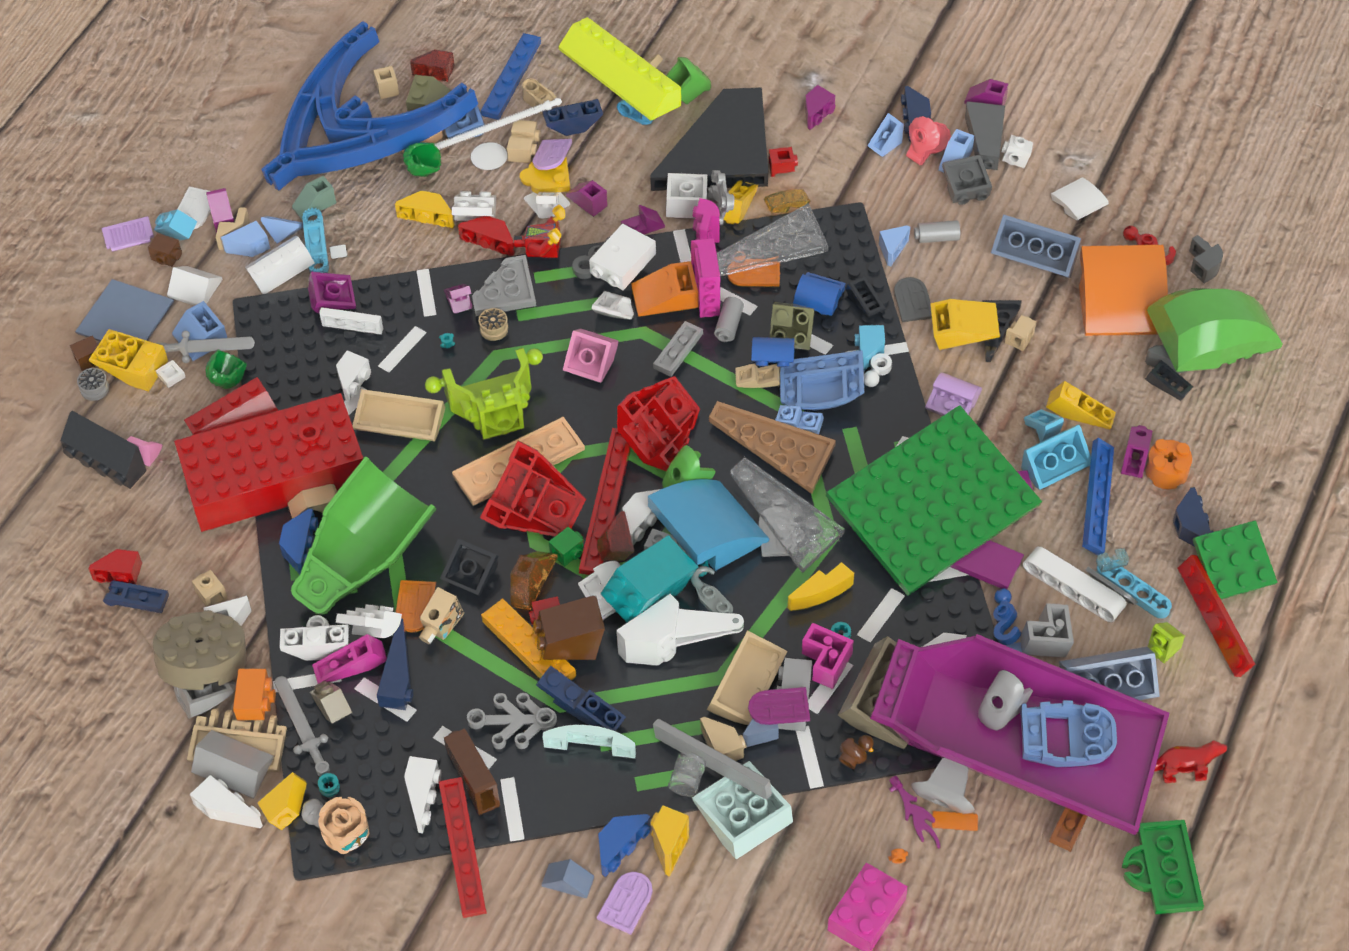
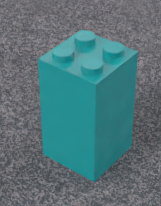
[600,535,698,623]

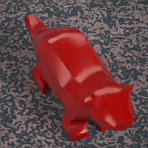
[1154,740,1227,783]

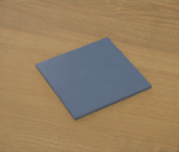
[75,279,174,342]

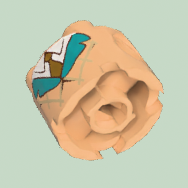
[318,797,369,854]

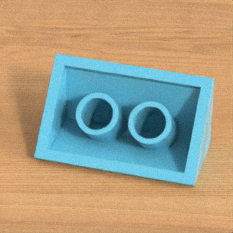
[1021,425,1091,490]

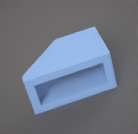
[221,221,270,257]

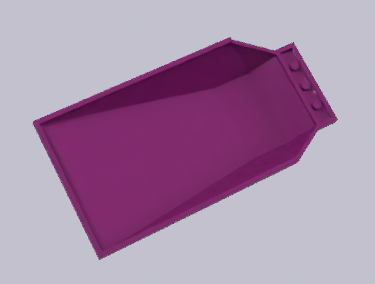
[870,634,1170,835]

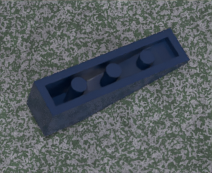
[377,618,413,711]

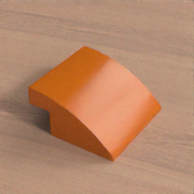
[1079,245,1168,336]

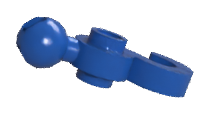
[993,588,1022,645]

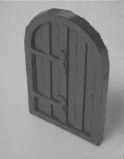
[894,277,932,322]
[1086,567,1138,606]

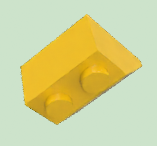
[651,805,689,876]

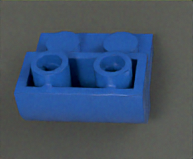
[793,272,846,316]
[751,337,795,367]

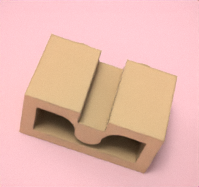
[507,120,541,163]

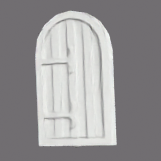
[178,187,211,229]

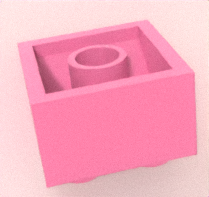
[563,329,619,383]

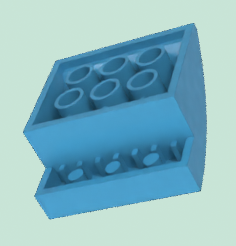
[648,479,770,571]

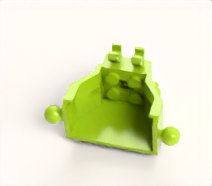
[425,348,543,439]

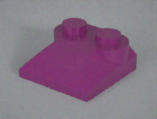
[308,272,356,314]

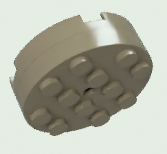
[153,610,247,690]

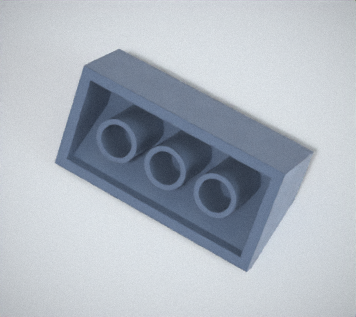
[991,214,1081,278]
[1059,647,1160,700]

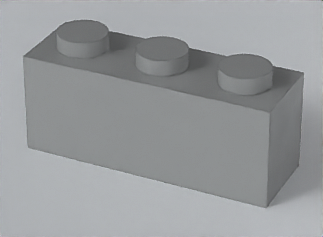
[777,658,812,731]

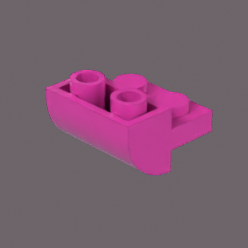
[692,198,720,243]

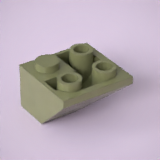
[770,302,814,350]

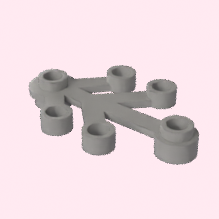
[707,170,734,225]
[467,693,557,749]

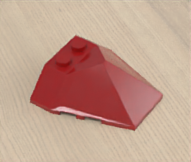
[617,376,700,471]
[480,440,586,536]

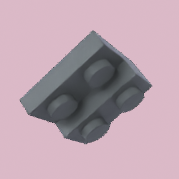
[942,155,992,205]

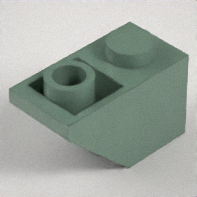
[292,176,336,221]

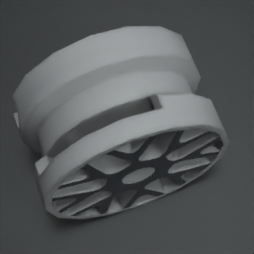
[77,368,109,401]

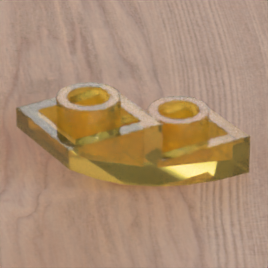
[764,189,810,213]

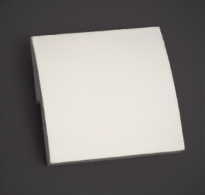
[1051,177,1109,220]

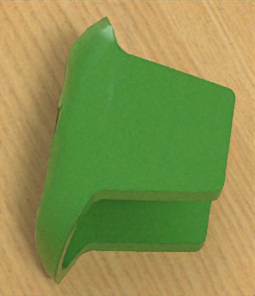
[666,57,711,104]
[662,445,716,488]

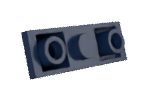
[901,86,931,142]
[542,99,603,136]
[1173,487,1214,547]

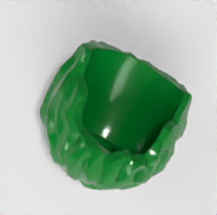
[403,142,441,177]
[205,349,247,389]

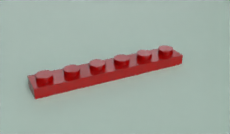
[1177,555,1255,677]
[439,777,487,918]

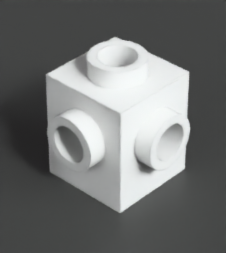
[1001,135,1033,168]

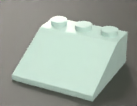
[692,761,793,859]

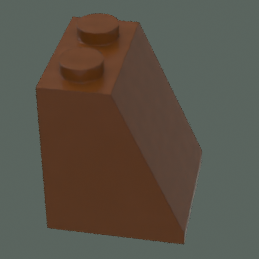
[533,596,605,660]

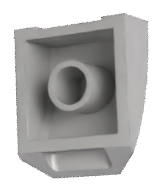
[174,680,236,719]

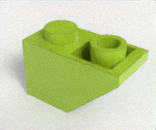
[1148,622,1185,663]

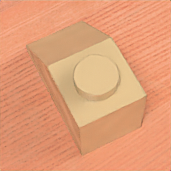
[700,717,746,761]

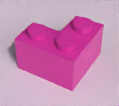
[802,623,854,689]

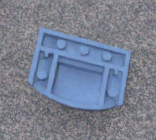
[780,350,864,410]

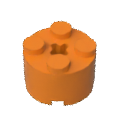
[1145,439,1192,490]

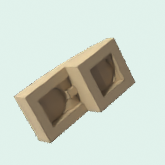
[736,363,780,388]

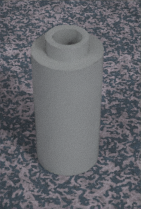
[914,220,960,243]
[714,297,744,342]

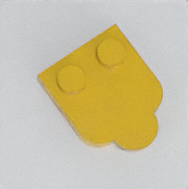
[520,157,570,194]

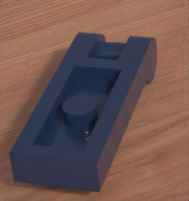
[103,581,169,613]

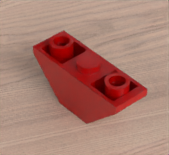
[458,216,515,256]

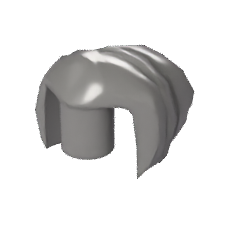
[302,799,324,828]

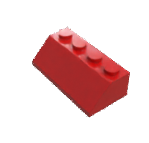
[184,377,278,435]

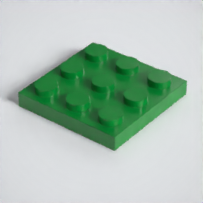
[1192,520,1278,600]

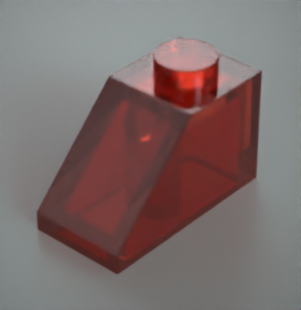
[597,511,634,561]

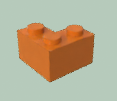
[233,669,276,720]

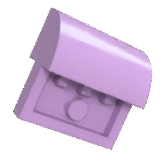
[925,372,982,416]

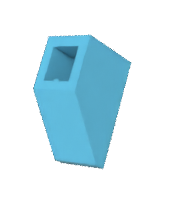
[154,209,198,240]
[855,325,885,371]

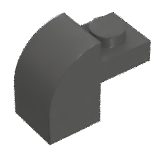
[1189,235,1223,284]

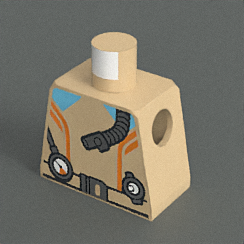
[419,587,464,644]

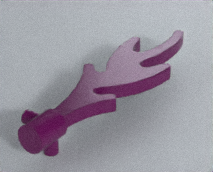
[889,776,940,849]

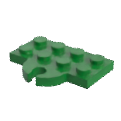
[1122,820,1204,914]

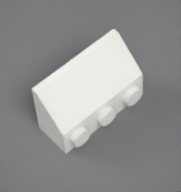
[245,235,315,294]

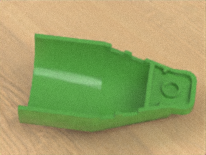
[291,456,436,615]

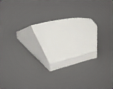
[592,291,634,319]

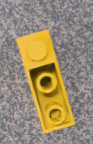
[1046,381,1116,430]

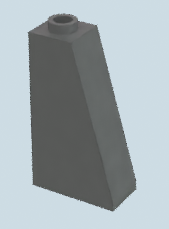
[965,102,1005,170]

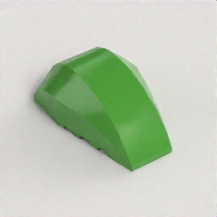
[1147,288,1283,372]

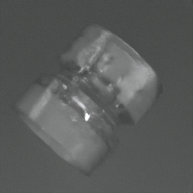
[668,753,706,797]

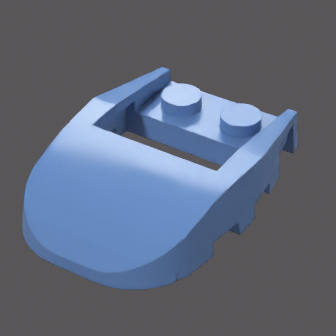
[1020,700,1117,767]

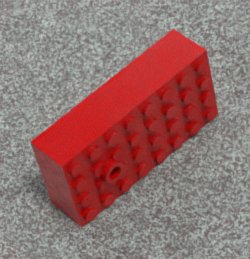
[174,393,364,532]

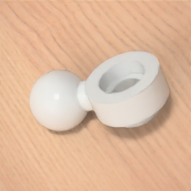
[864,353,892,387]

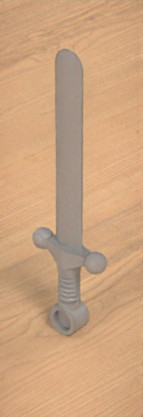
[156,330,255,363]
[274,676,330,777]

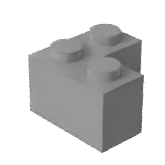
[1020,603,1074,657]

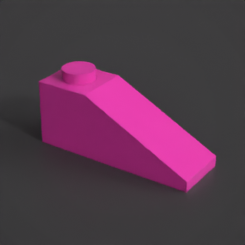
[312,634,387,684]

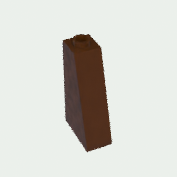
[444,729,500,815]

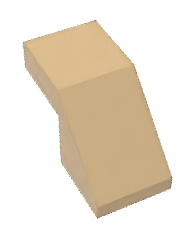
[216,208,250,250]
[287,484,337,519]

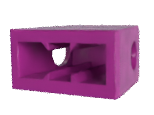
[1121,425,1153,478]

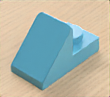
[1023,409,1064,442]

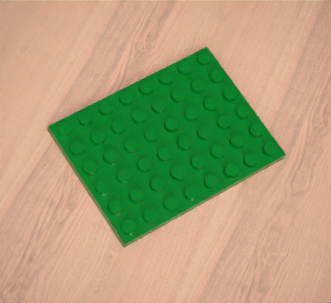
[826,405,1042,596]

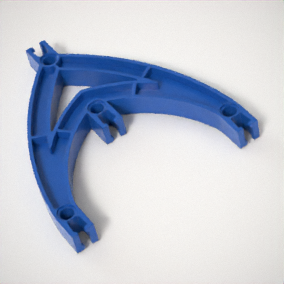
[261,21,478,191]

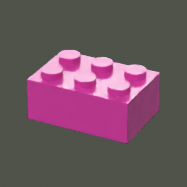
[827,863,908,951]

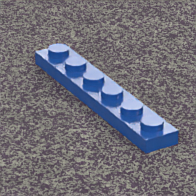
[481,33,541,120]
[1082,438,1114,556]

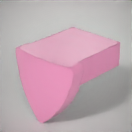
[127,436,163,466]

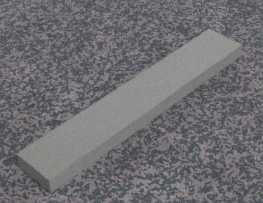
[653,719,772,800]

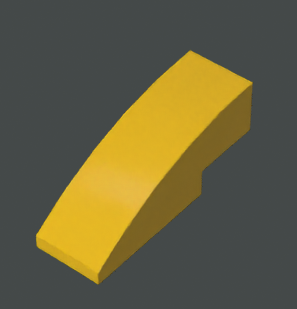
[788,562,854,611]

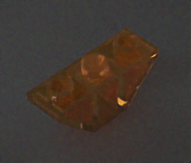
[510,551,558,610]

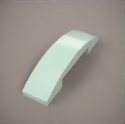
[543,725,636,758]

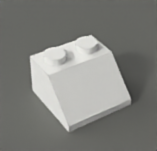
[666,173,707,219]

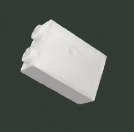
[589,224,656,290]

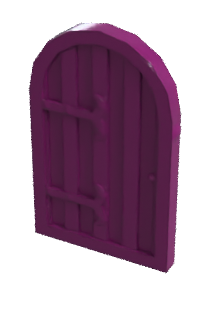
[748,687,810,725]

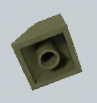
[406,75,451,112]

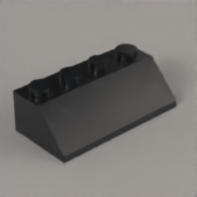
[60,411,146,489]

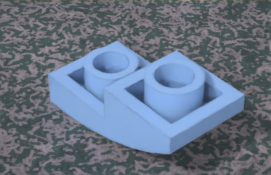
[776,405,824,435]

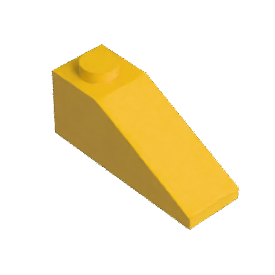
[724,180,758,224]

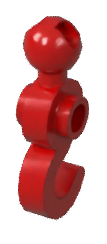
[1123,226,1176,266]

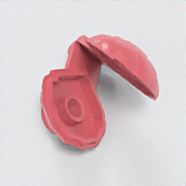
[906,116,952,165]

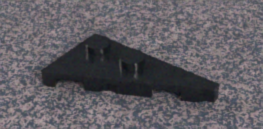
[982,300,1022,362]

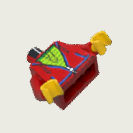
[514,204,565,258]

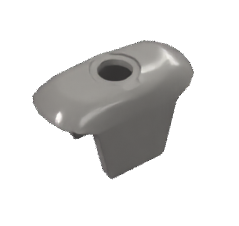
[978,670,1033,730]
[911,758,975,814]

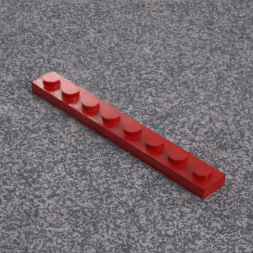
[579,428,631,575]

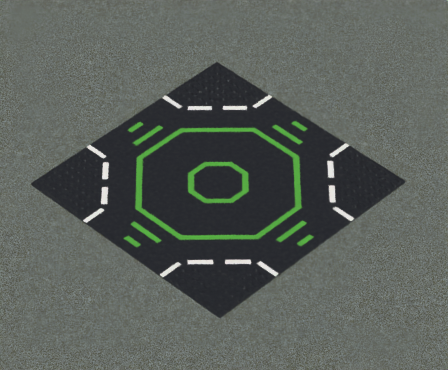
[233,202,999,881]

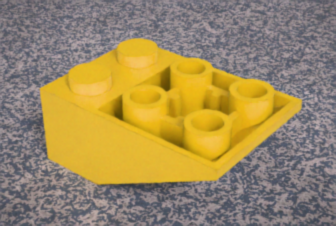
[930,299,1000,350]
[89,329,168,392]

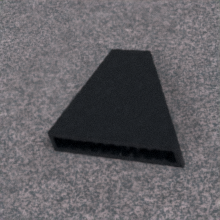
[650,87,768,191]

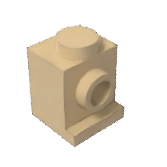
[1005,315,1036,351]

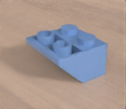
[172,301,227,361]

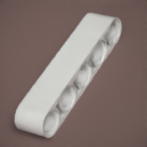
[1023,546,1127,622]

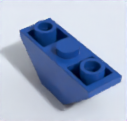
[279,509,318,575]
[598,814,651,877]

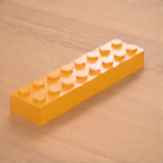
[481,598,576,680]

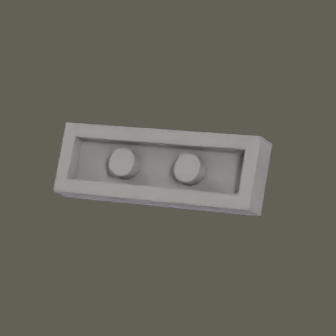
[653,321,703,377]

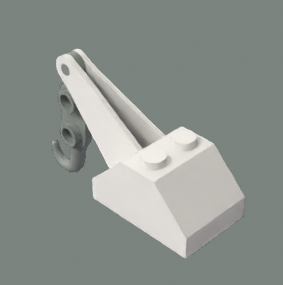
[617,566,744,665]

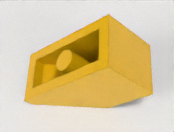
[258,772,307,830]

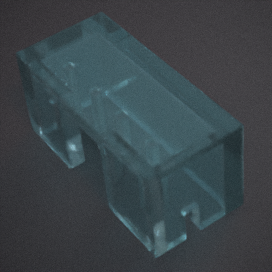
[1096,548,1129,573]

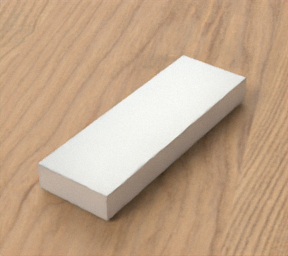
[320,307,383,334]

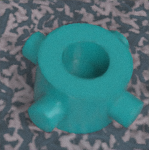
[439,333,455,348]

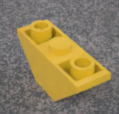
[395,191,455,228]

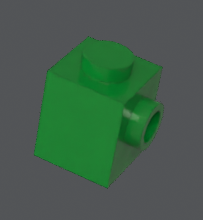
[549,527,584,567]

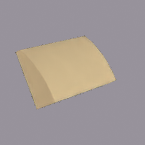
[352,389,446,441]
[707,630,787,725]

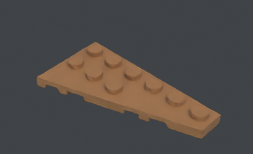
[709,401,836,493]

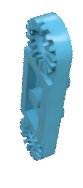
[302,208,329,273]

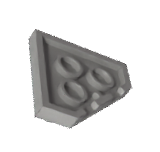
[472,255,536,316]

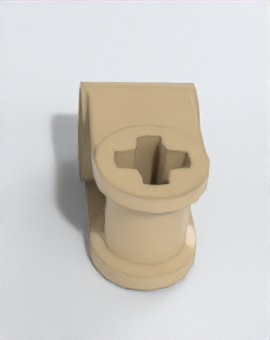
[522,78,556,114]

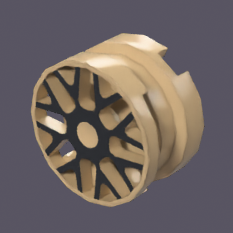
[479,308,508,341]

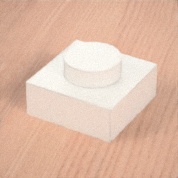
[155,360,185,388]

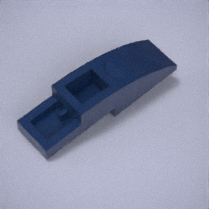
[536,666,626,731]

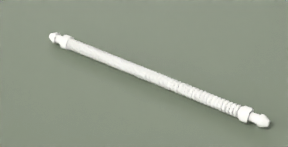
[435,98,562,150]

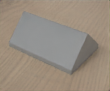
[191,730,274,799]

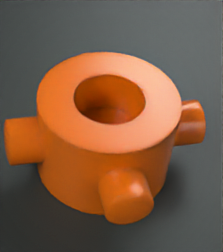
[888,849,908,863]

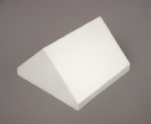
[167,266,223,306]

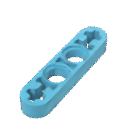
[1096,559,1172,619]

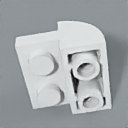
[452,191,496,221]
[578,561,621,620]
[336,605,402,638]

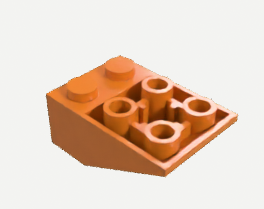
[631,261,698,317]

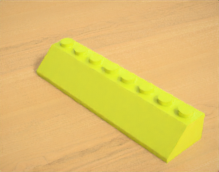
[558,17,681,121]

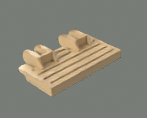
[187,708,287,772]

